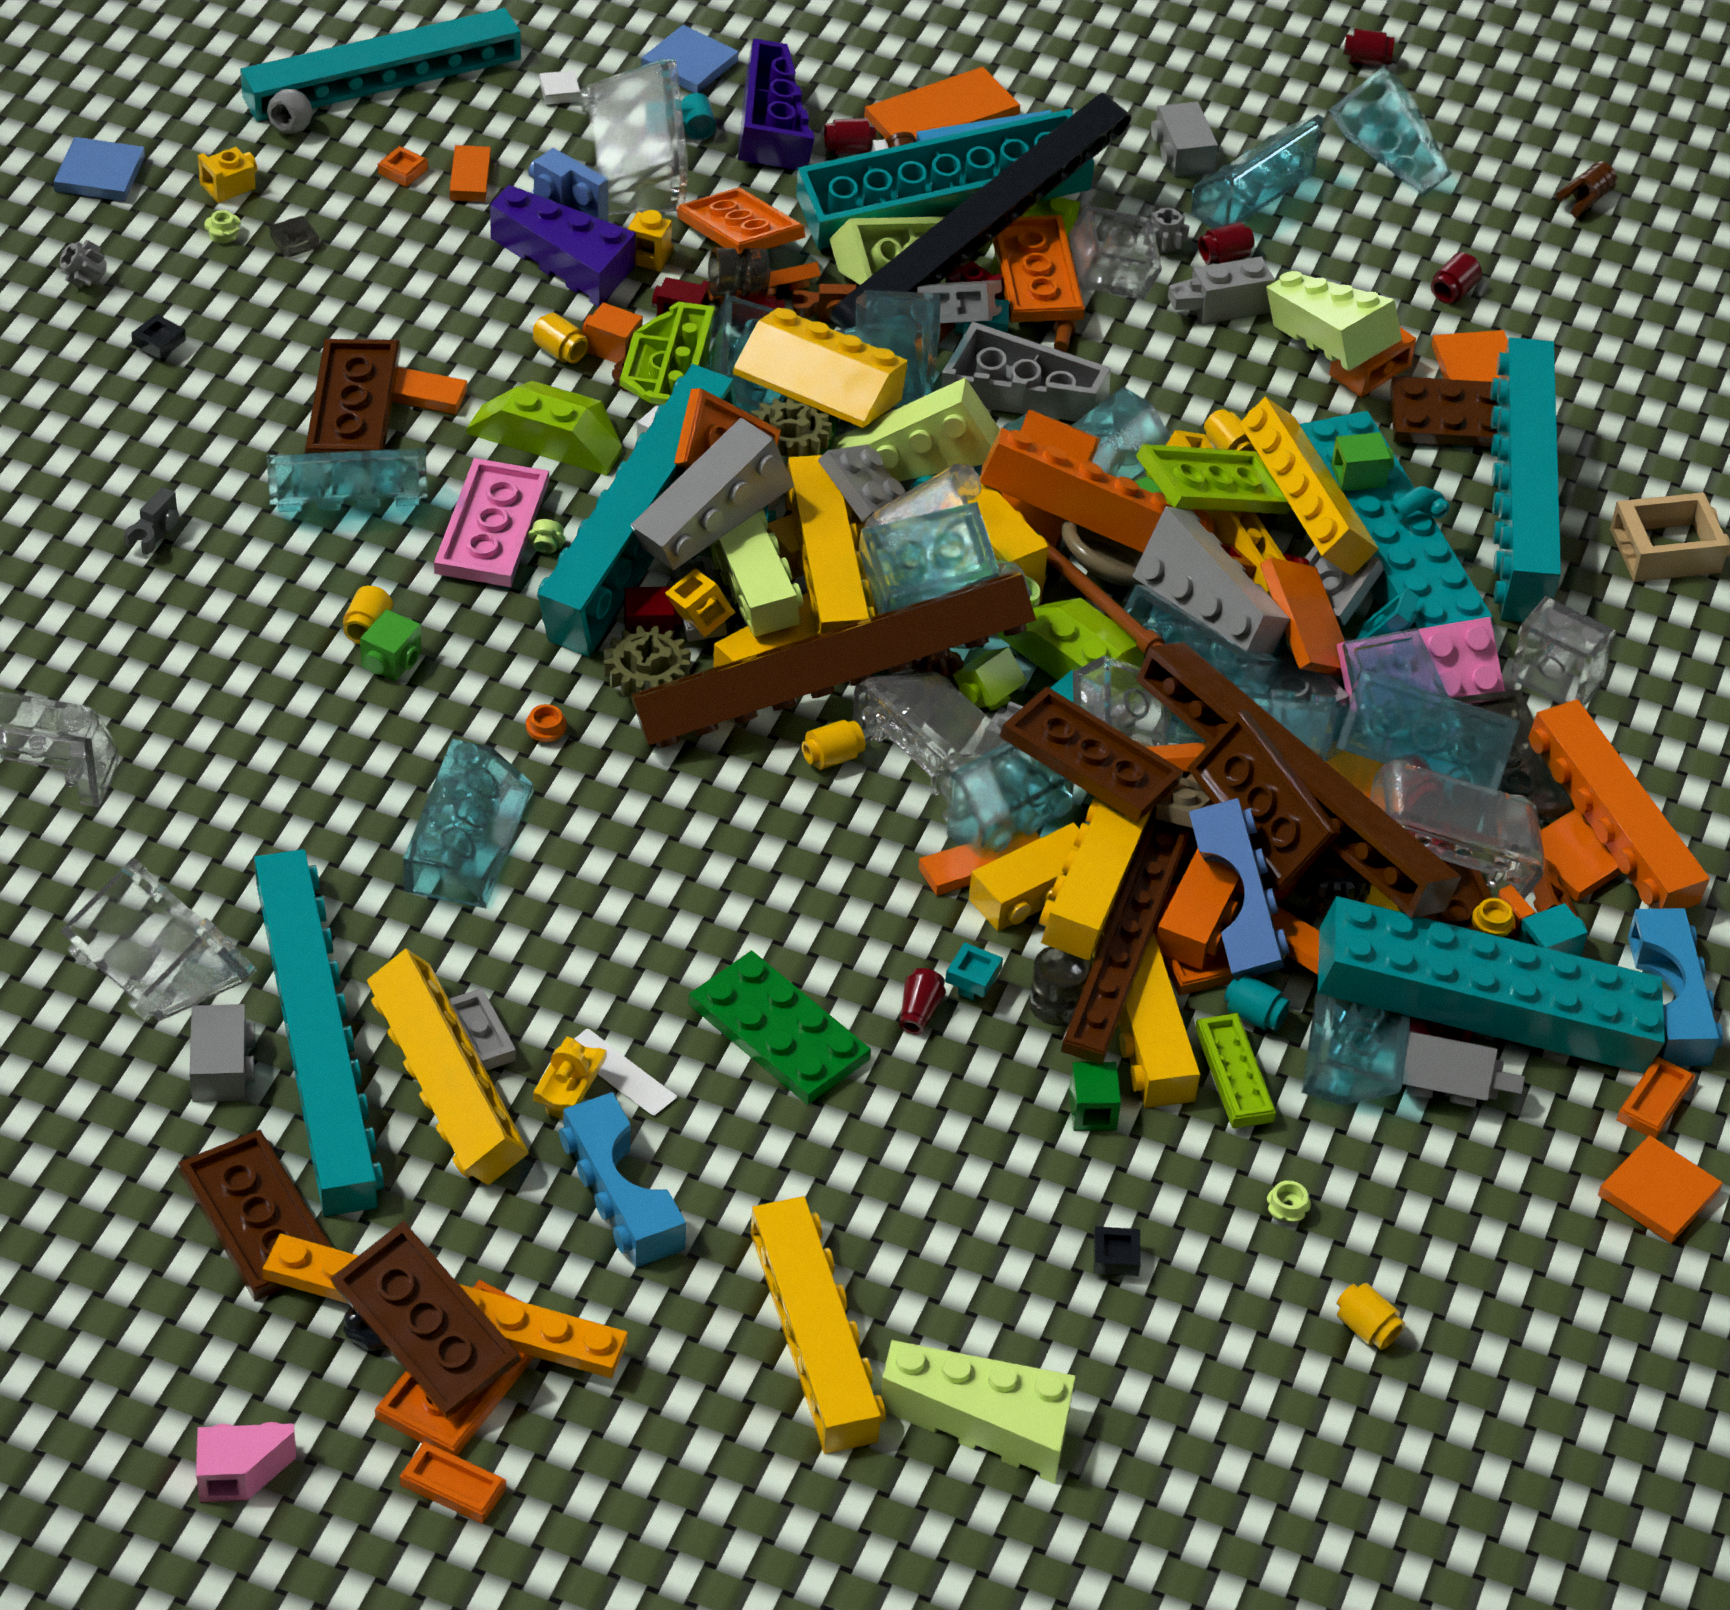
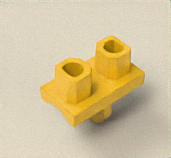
[533,1036,607,1120]

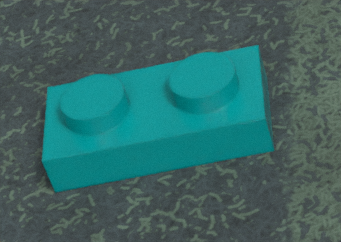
[1354,588,1419,640]

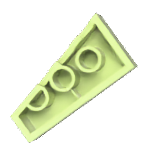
[1266,271,1402,371]
[831,377,1000,481]
[710,509,804,637]
[881,1340,1075,1484]

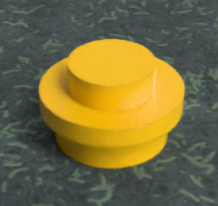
[1472,898,1515,937]

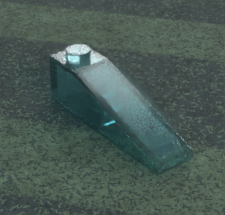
[1328,67,1452,196]

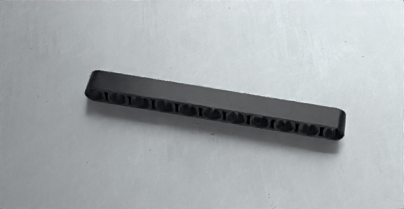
[830,92,1132,342]

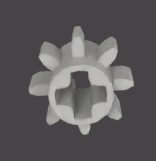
[1143,208,1190,253]
[60,239,107,288]

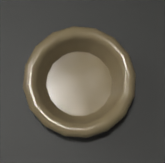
[1062,520,1147,587]

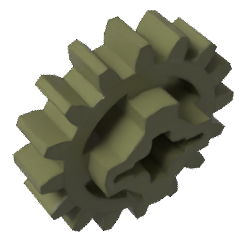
[751,397,832,462]
[604,626,691,696]

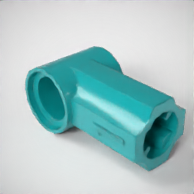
[643,93,717,140]

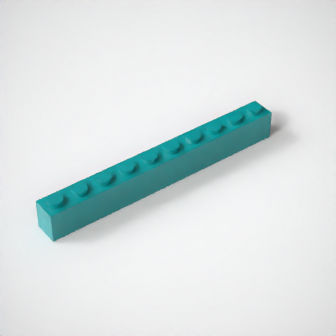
[254,849,384,1217]

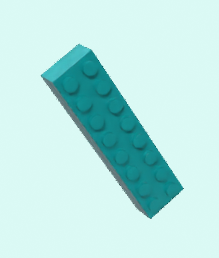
[796,109,1095,250]
[1490,337,1561,624]
[537,364,737,657]
[1300,411,1493,633]
[1317,896,1665,1074]

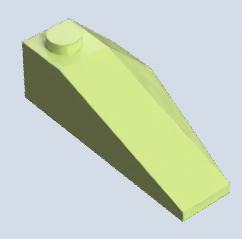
[829,217,979,285]

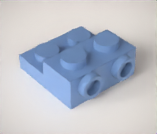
[528,148,608,222]

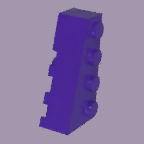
[737,38,815,170]
[490,185,636,307]

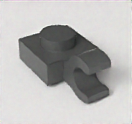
[124,487,179,555]

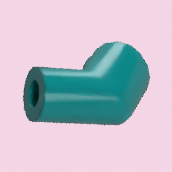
[1391,486,1450,520]

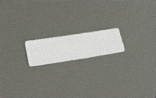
[574,1029,677,1115]

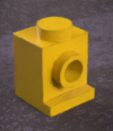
[198,147,258,203]
[627,210,674,272]
[665,568,735,638]

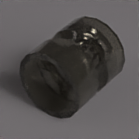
[708,247,770,297]
[1029,946,1090,1026]

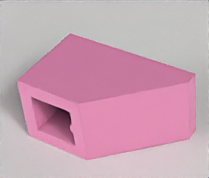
[196,1422,296,1502]

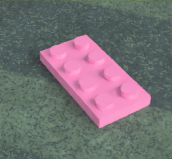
[434,458,549,587]
[1336,617,1506,721]

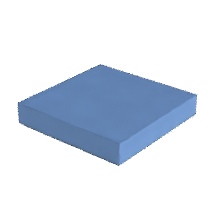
[641,25,739,93]
[54,137,145,202]

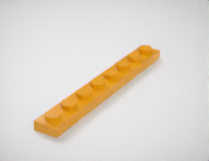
[262,1233,628,1379]

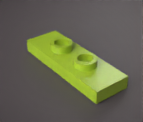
[1195,1013,1276,1129]

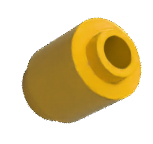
[533,313,589,364]
[1204,409,1255,451]
[343,586,393,644]
[802,720,866,770]
[1336,1283,1405,1350]

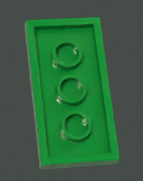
[688,950,871,1105]

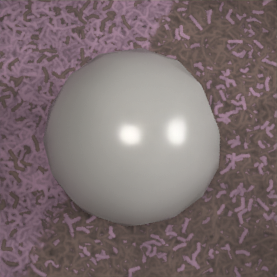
[267,89,313,134]

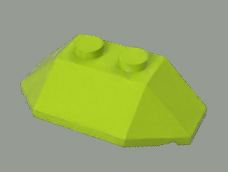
[620,302,715,406]
[466,381,622,476]
[998,598,1148,727]

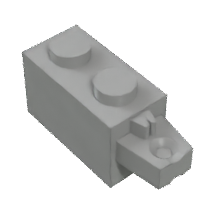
[1168,256,1275,325]
[1398,1031,1525,1107]

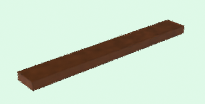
[1061,807,1192,1065]

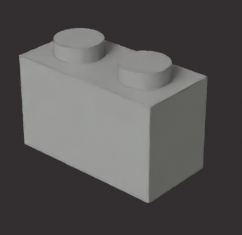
[1151,101,1218,177]
[189,1004,255,1102]

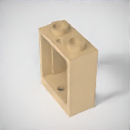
[1610,492,1730,582]

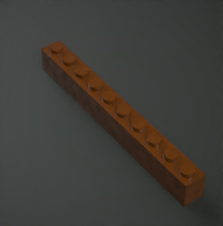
[630,571,1036,749]
[1136,642,1461,918]

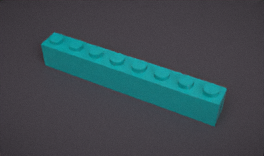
[240,8,521,122]

